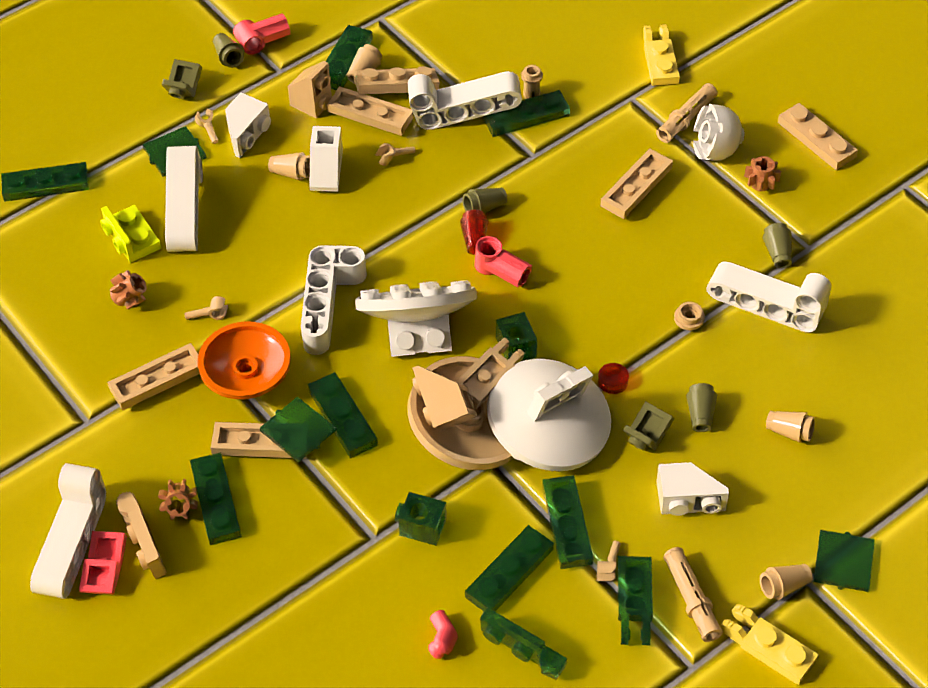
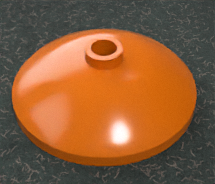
[198,321,291,399]

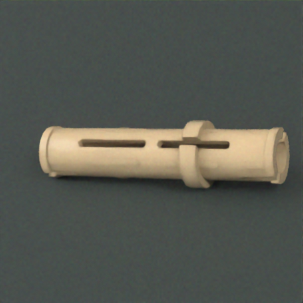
[656,83,718,143]
[663,547,723,642]

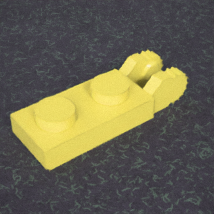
[643,24,680,86]
[720,604,819,685]

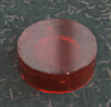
[598,363,629,394]

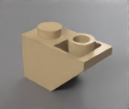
[288,61,332,118]
[412,366,477,430]

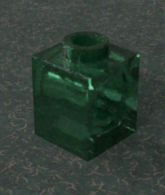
[496,312,537,362]
[395,492,447,546]

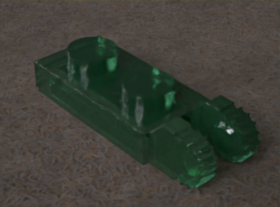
[618,556,653,645]

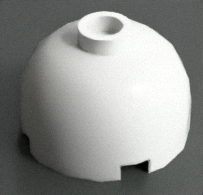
[693,104,744,161]

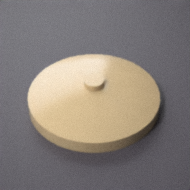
[407,356,513,470]

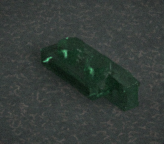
[480,608,567,680]

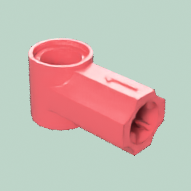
[233,13,291,55]
[474,236,532,288]

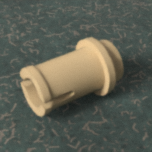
[521,65,543,100]

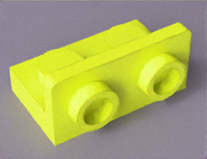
[100,205,162,263]

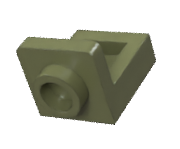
[162,59,203,99]
[623,401,674,451]

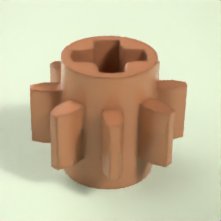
[744,156,781,191]
[110,270,147,309]
[158,479,198,521]

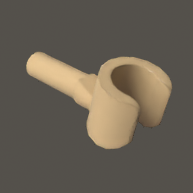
[195,109,218,144]
[375,143,415,166]
[185,296,228,320]
[597,541,621,581]

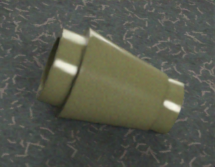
[213,33,244,68]
[463,187,507,217]
[762,223,792,268]
[686,383,718,432]

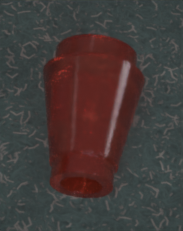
[460,210,488,255]

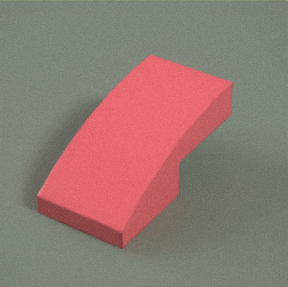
[79,531,127,595]

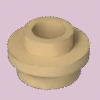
[674,302,705,330]

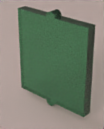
[142,126,207,177]
[260,397,336,463]
[813,529,875,592]

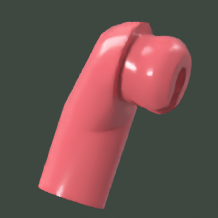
[428,610,458,659]

